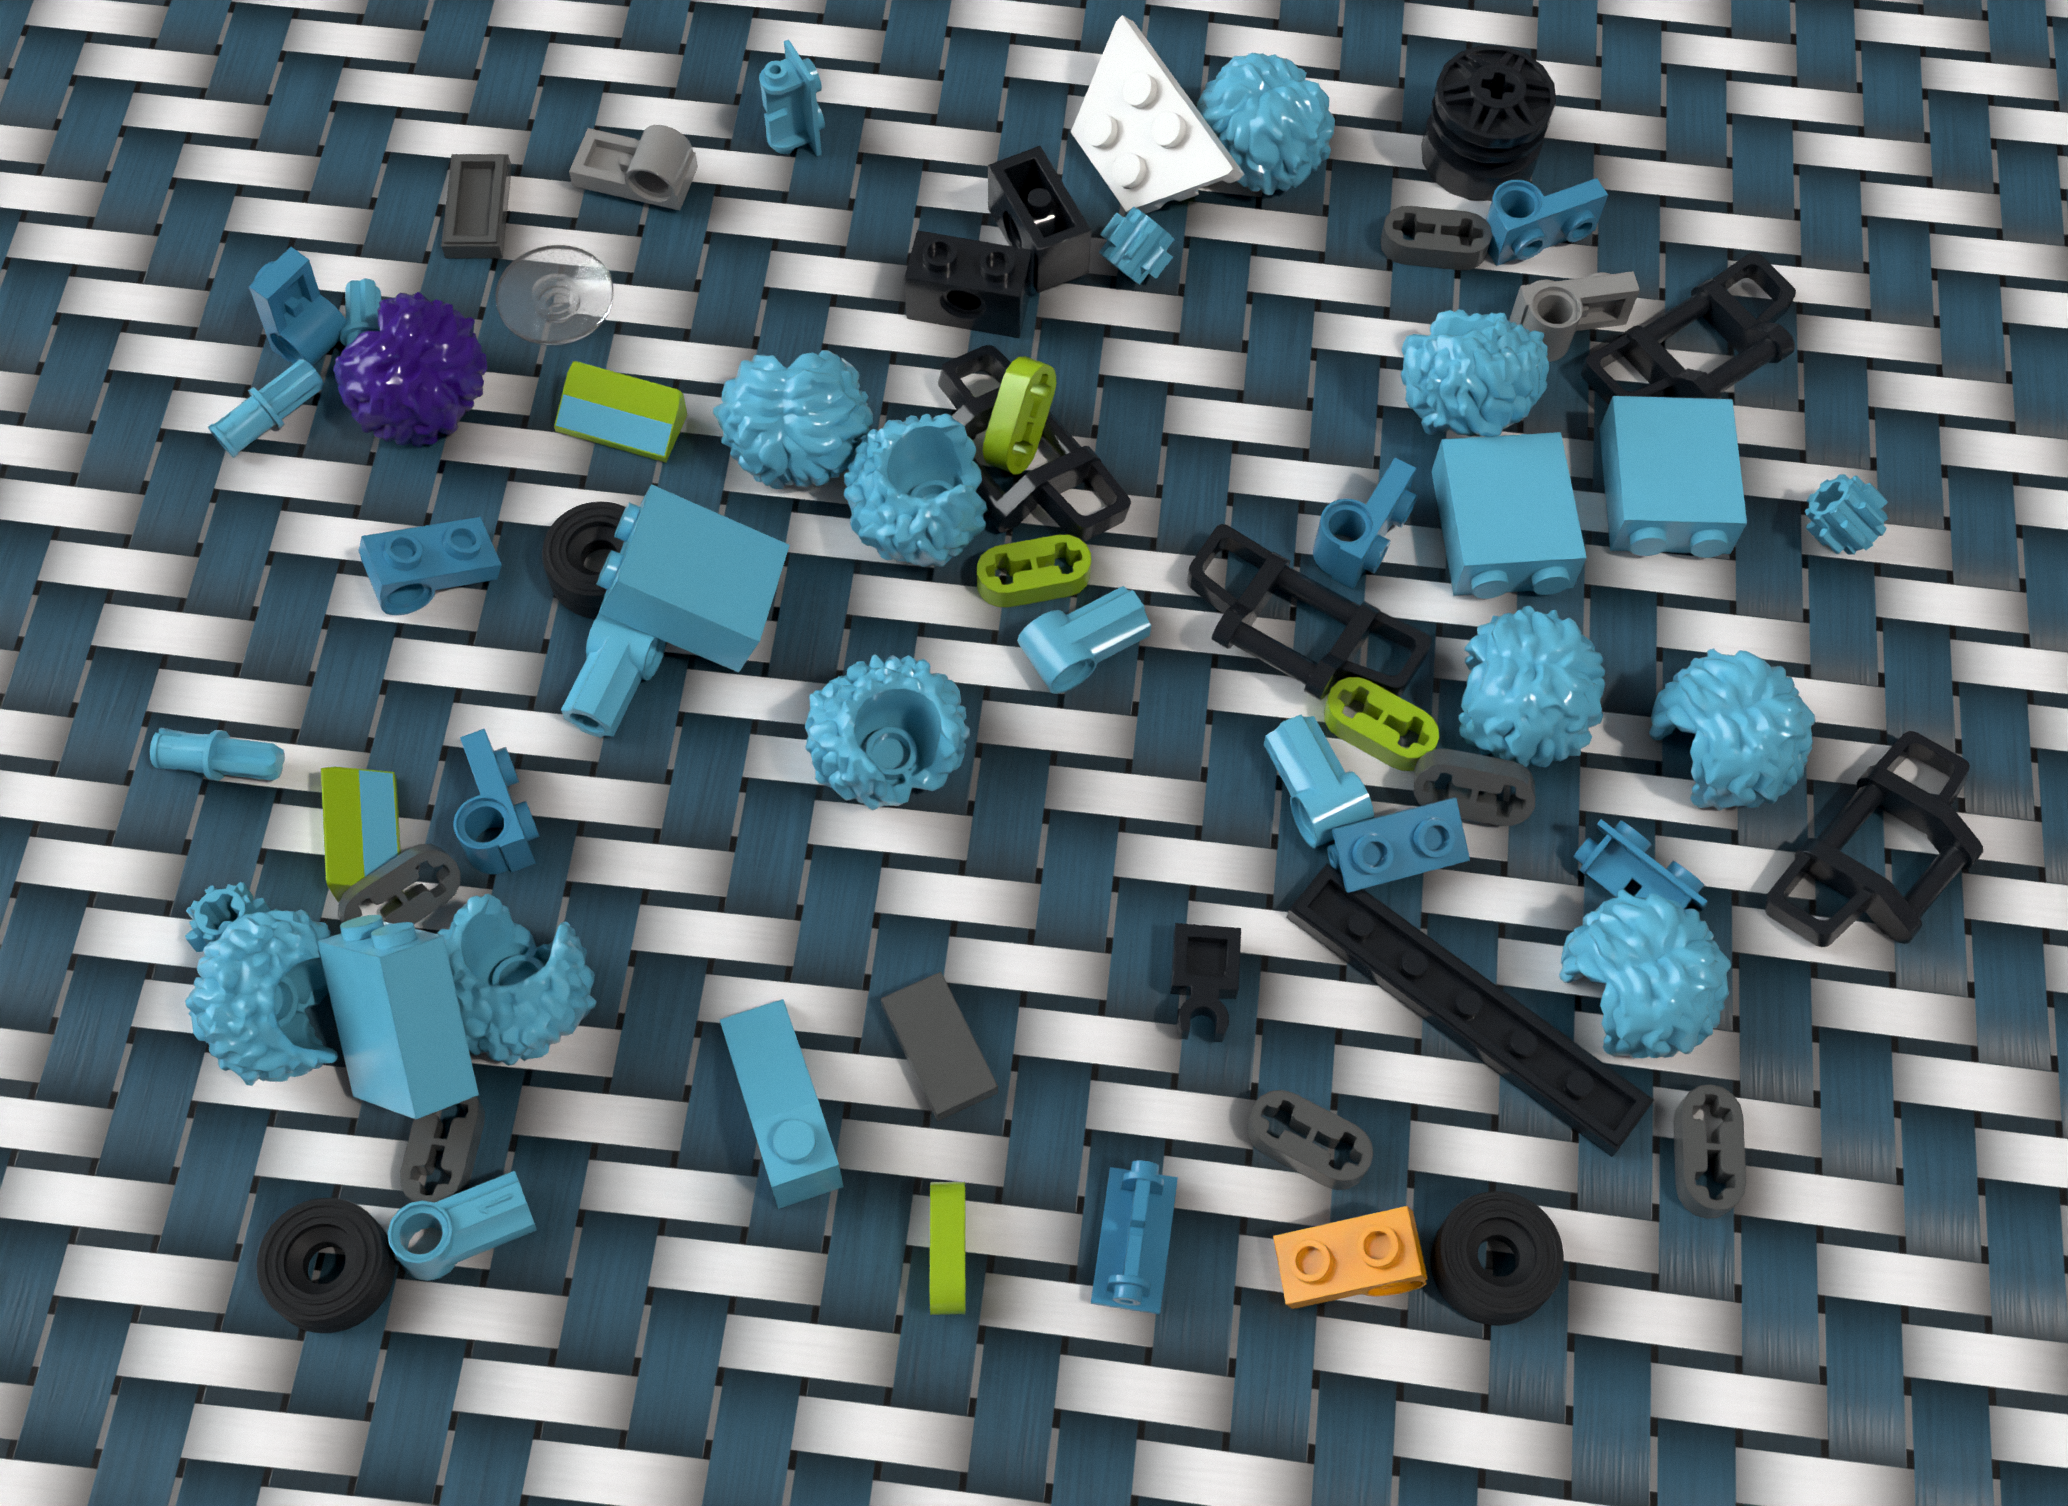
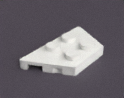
[1071,15,1244,214]

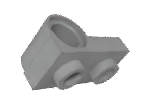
[569,125,698,211]
[1509,271,1640,362]

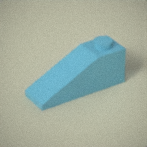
[719,999,844,1209]

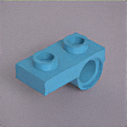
[1486,178,1608,266]
[249,247,347,366]
[1313,458,1418,589]
[358,517,502,615]
[453,728,540,874]

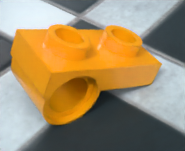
[1273,1206,1428,1309]

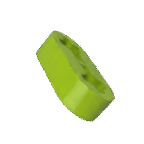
[983,356,1057,475]
[977,535,1091,607]
[1324,677,1439,771]
[930,1182,966,1315]

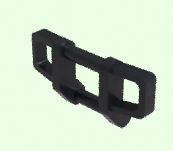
[1581,252,1796,405]
[938,345,1131,542]
[1187,524,1432,701]
[1765,731,1983,947]

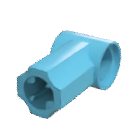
[1017,586,1151,694]
[561,614,667,738]
[1264,714,1374,848]
[387,1171,537,1281]

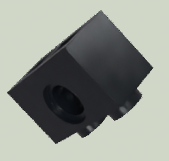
[988,146,1091,293]
[905,230,1032,339]

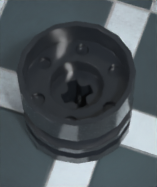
[1421,45,1556,201]

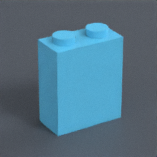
[1599,396,1747,558]
[1431,432,1587,599]
[597,484,790,672]
[317,915,479,1119]

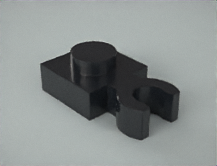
[1170,923,1241,1042]

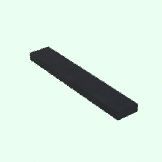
[1286,863,1654,1157]

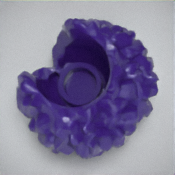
[333,292,488,448]

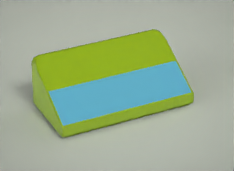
[554,361,688,463]
[321,766,403,902]

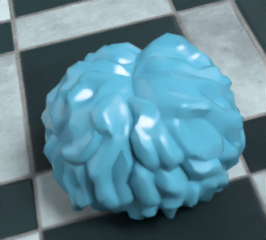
[1197,53,1335,195]
[1401,309,1550,437]
[713,350,873,489]
[843,414,987,567]
[1459,606,1605,767]
[1649,648,1815,811]
[805,654,970,810]
[1559,889,1731,1059]
[438,894,596,1066]
[185,909,338,1086]

